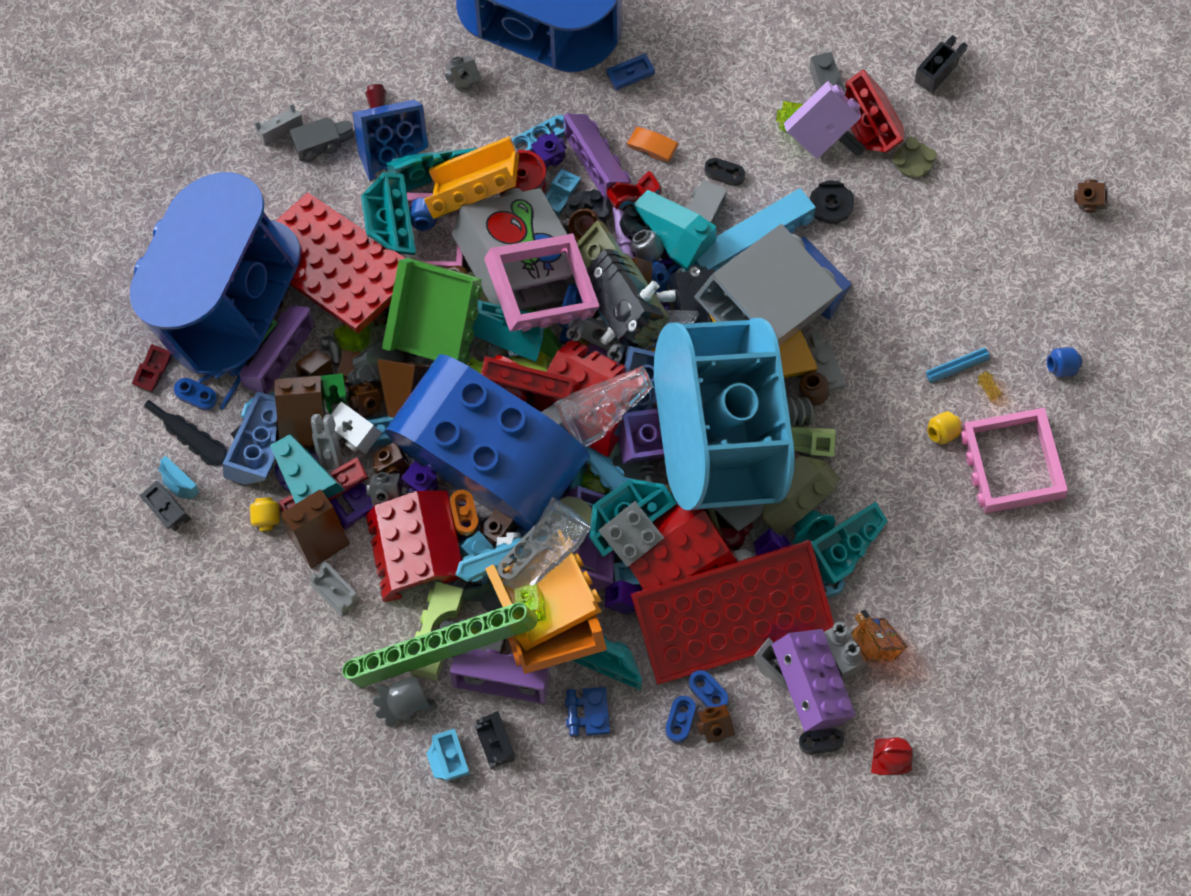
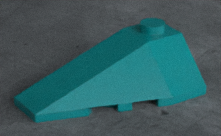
[633,190,717,270]
[811,501,888,584]

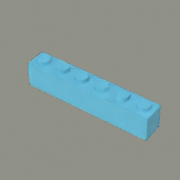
[693,188,816,272]

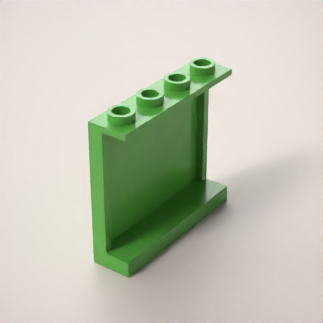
[382,258,483,365]

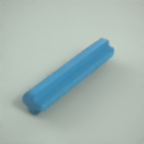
[926,348,990,383]

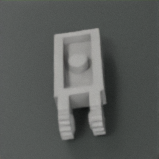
[311,414,344,473]

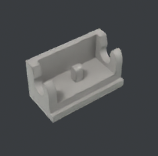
[254,103,303,145]
[310,561,358,616]

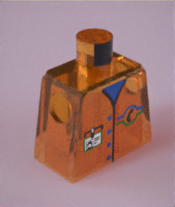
[852,610,908,662]

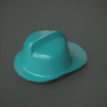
[792,510,836,545]

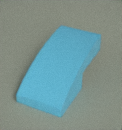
[545,169,581,218]

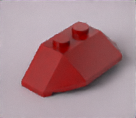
[845,69,904,153]

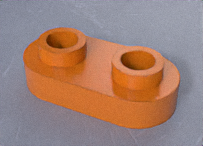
[450,490,479,536]

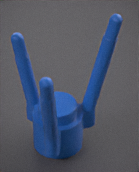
[197,361,249,410]

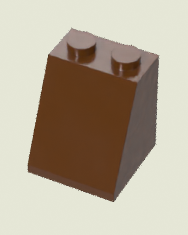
[378,359,430,418]
[275,376,326,448]
[281,489,350,569]

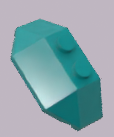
[361,172,416,255]
[589,479,677,557]
[571,635,642,690]

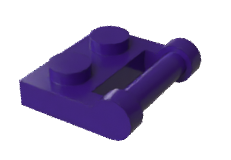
[329,483,374,530]

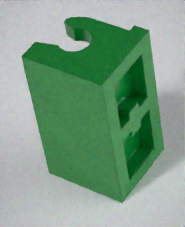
[321,373,347,414]

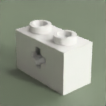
[331,402,382,454]

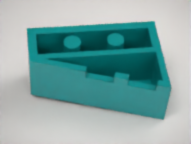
[472,300,544,362]
[270,435,345,504]

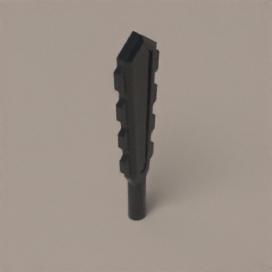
[144,400,227,466]

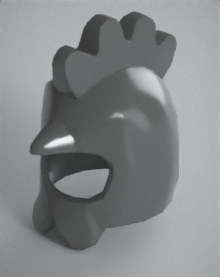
[373,676,437,726]

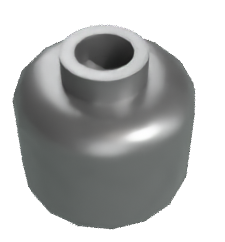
[631,230,664,262]

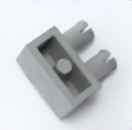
[824,622,868,680]

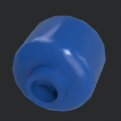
[409,198,437,231]
[1047,347,1082,377]

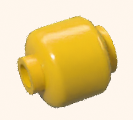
[927,411,962,445]
[249,497,280,532]

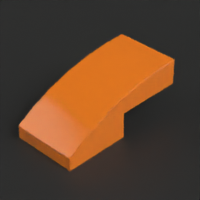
[627,126,679,162]

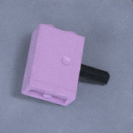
[784,81,865,159]

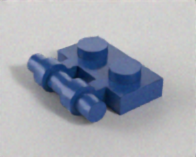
[564,687,610,737]

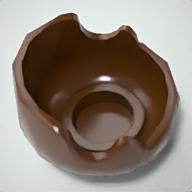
[567,209,600,242]

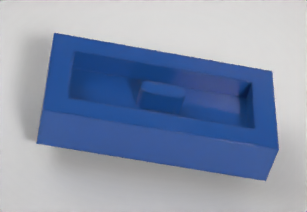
[606,53,655,91]

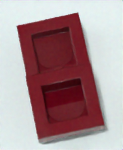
[131,344,173,392]

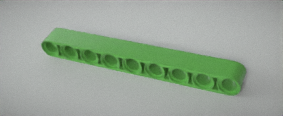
[342,602,538,687]

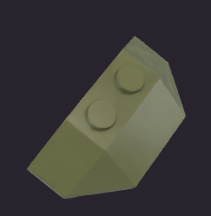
[761,456,840,535]

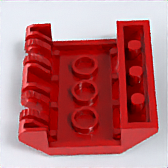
[533,339,649,458]
[366,491,463,602]
[629,503,739,590]

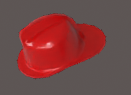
[871,737,913,775]

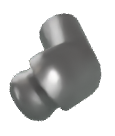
[320,335,342,364]

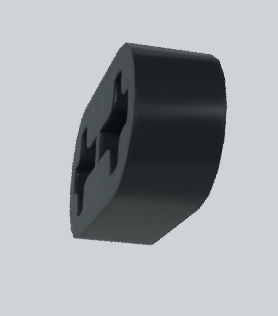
[704,158,745,186]
[799,728,844,754]

